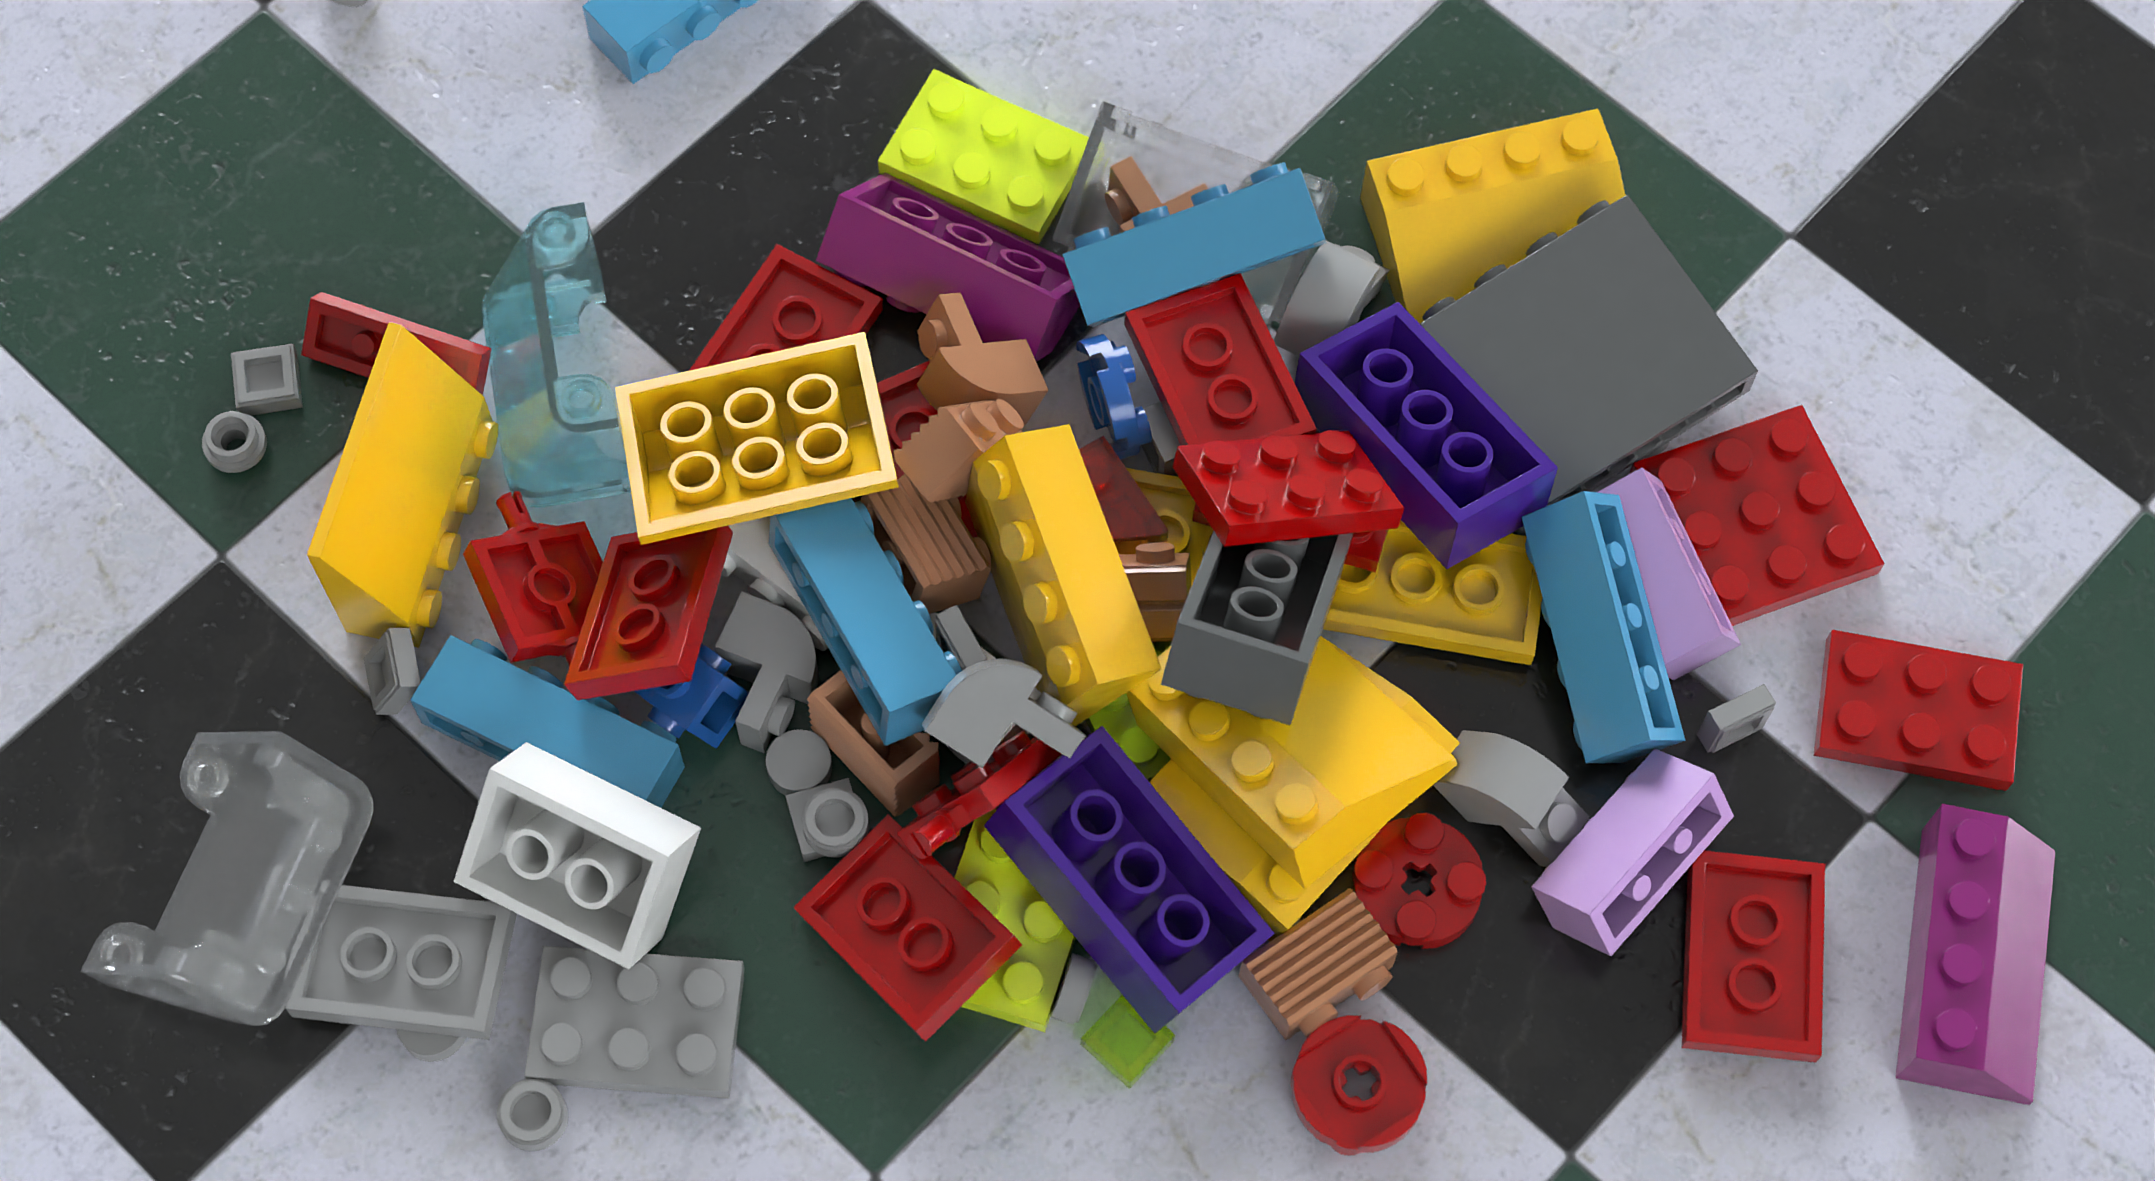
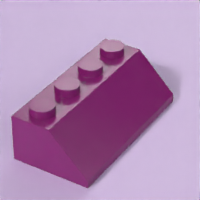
[816,173,1080,362]
[1895,804,2055,1105]

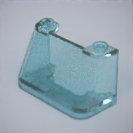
[481,202,631,508]

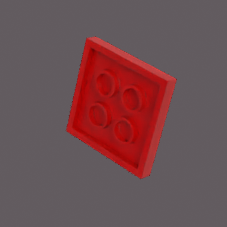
[1629,404,1885,626]

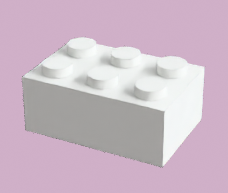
[454,742,701,969]

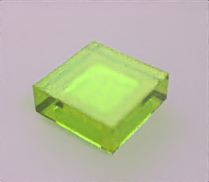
[1080,995,1176,1089]

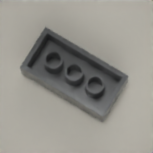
[1161,531,1354,725]

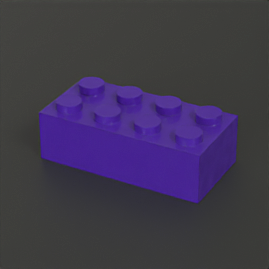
[1294,302,1558,570]
[984,726,1275,1034]

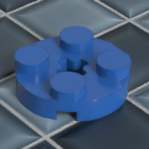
[1076,334,1152,462]

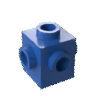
[634,643,749,749]

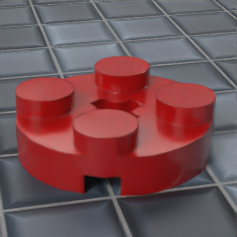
[1352,813,1486,949]
[1291,1015,1427,1156]

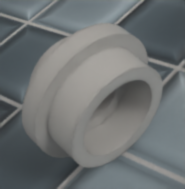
[202,411,267,473]

